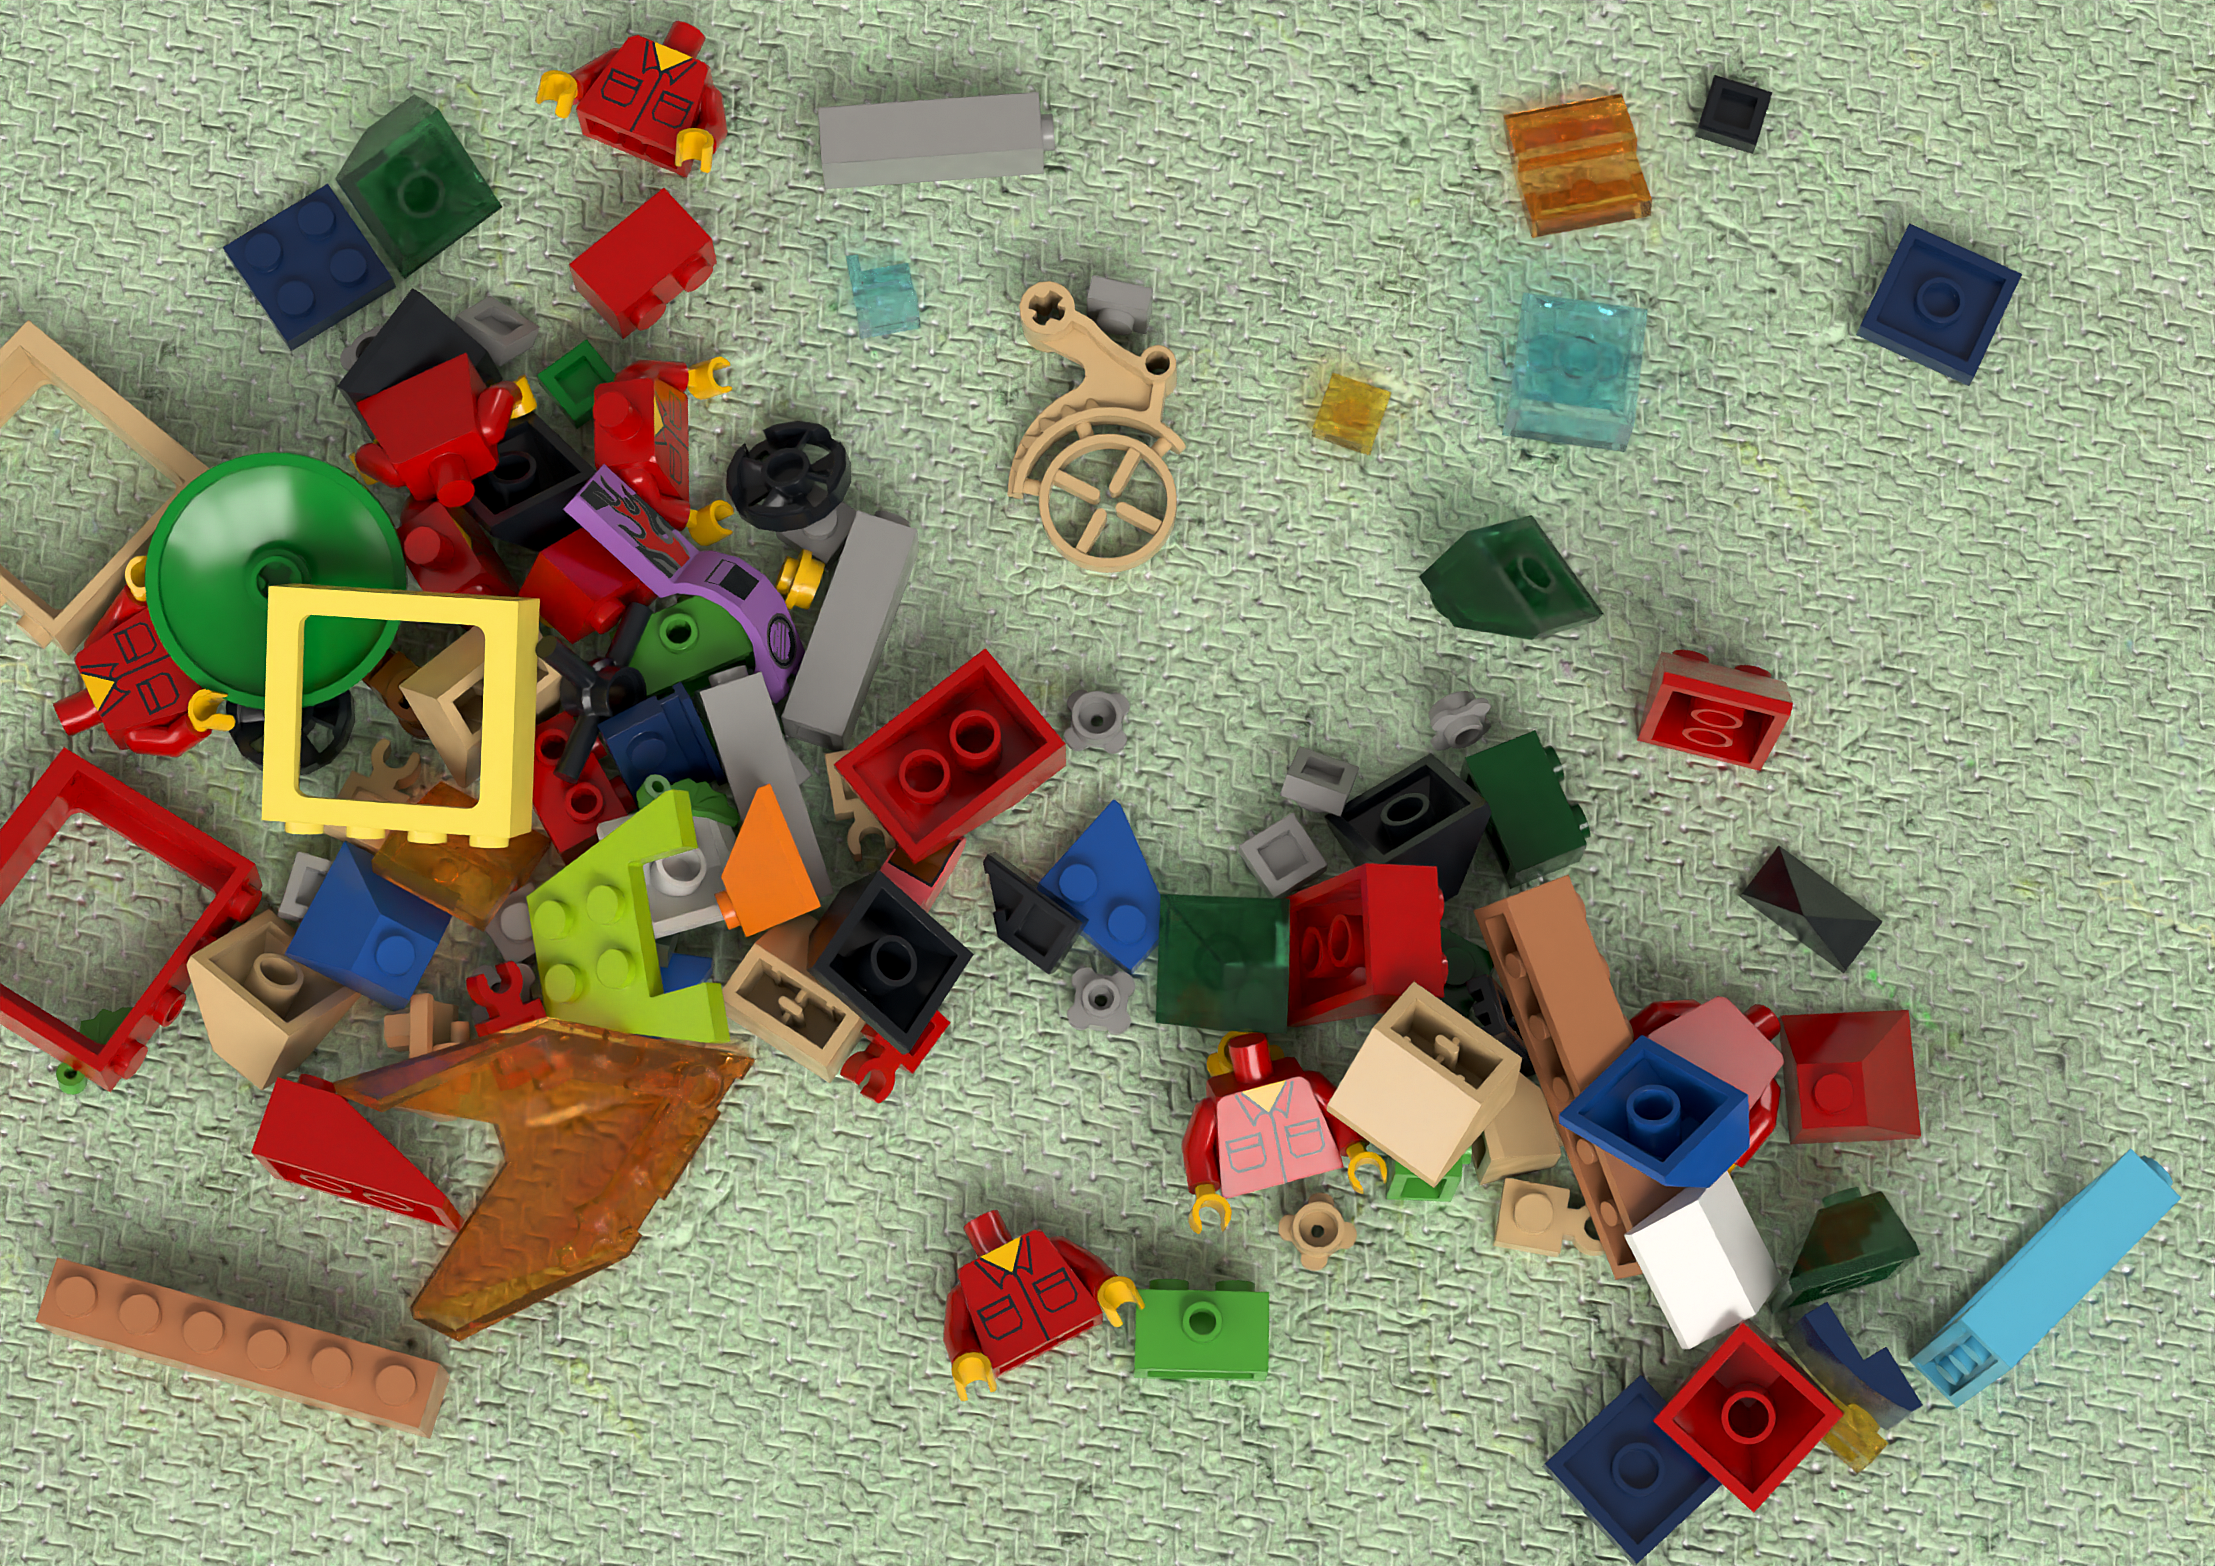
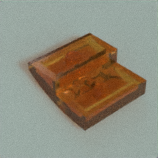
[1503,93,1652,238]
[371,781,551,932]

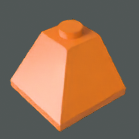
[714,783,821,937]

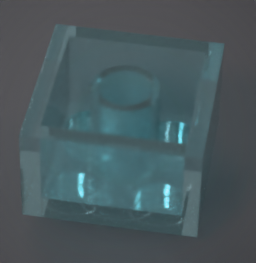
[1502,292,1648,452]

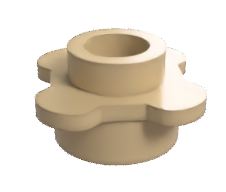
[1278,1193,1357,1271]

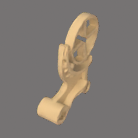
[1007,281,1186,573]

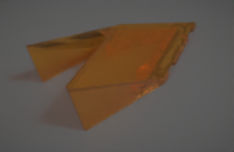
[333,1017,756,1342]

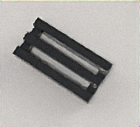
[1465,973,1536,1077]

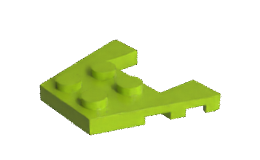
[526,789,731,1043]

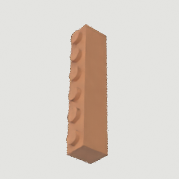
[1473,874,1687,1280]
[35,1257,450,1439]

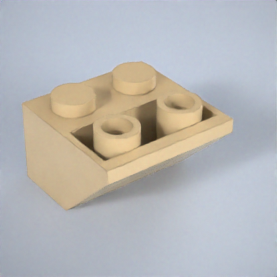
[399,626,563,789]
[722,913,866,1083]
[1327,982,1522,1188]

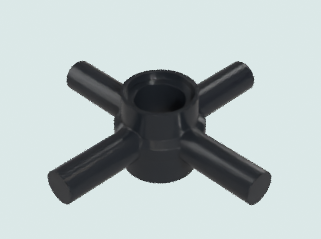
[536,602,653,784]

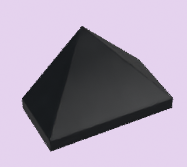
[1740,846,1883,973]

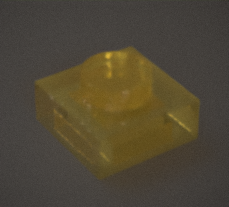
[1312,373,1392,456]
[1820,1398,1888,1474]

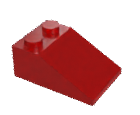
[834,648,1066,865]
[1637,650,1793,771]
[1279,863,1448,1027]
[251,1074,464,1233]

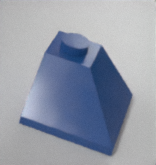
[284,841,460,1011]
[1558,1035,1750,1188]

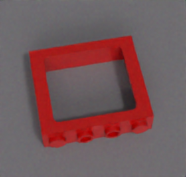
[0,747,263,1093]

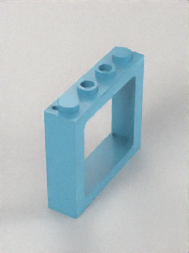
[1909,1149,2181,1408]

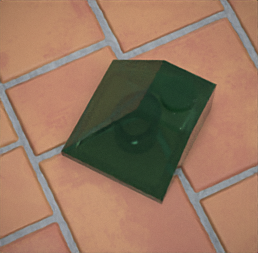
[335,94,502,279]
[1419,515,1604,640]
[1155,893,1290,1034]
[1768,1187,1920,1314]

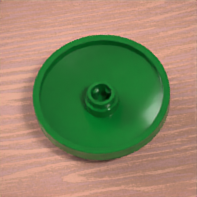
[145,452,408,710]

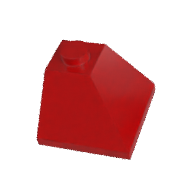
[1778,1010,1921,1145]
[1653,1318,1845,1513]

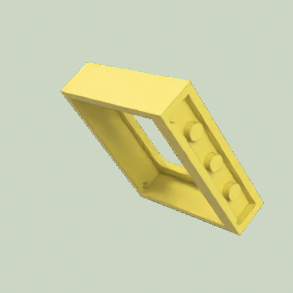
[262,583,540,848]

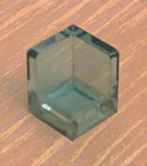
[846,254,921,339]

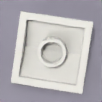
[596,814,736,939]
[1624,1171,1782,1349]

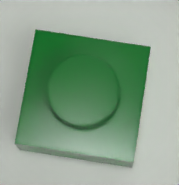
[537,339,616,430]

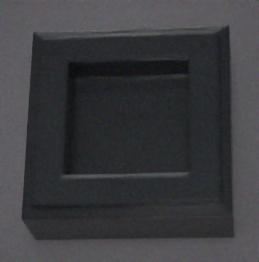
[1695,75,1773,154]

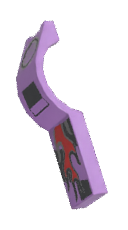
[563,464,805,704]

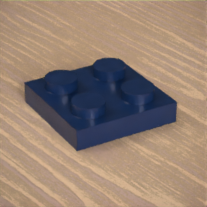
[223,184,396,351]
[1856,223,2022,386]
[1542,1375,1722,1566]

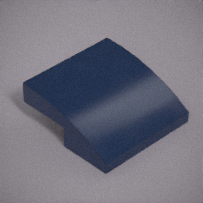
[1783,1302,1923,1430]

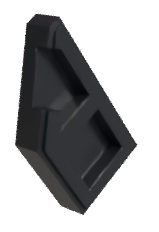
[983,852,1089,975]

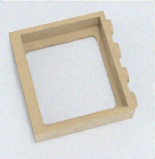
[0,320,209,656]

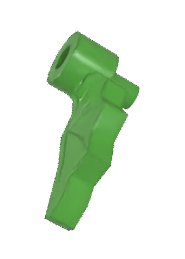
[637,774,741,827]
[56,1007,133,1095]

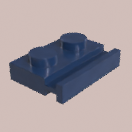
[597,682,727,812]

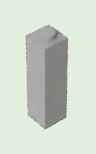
[818,92,1055,189]
[782,510,919,752]
[700,665,834,899]

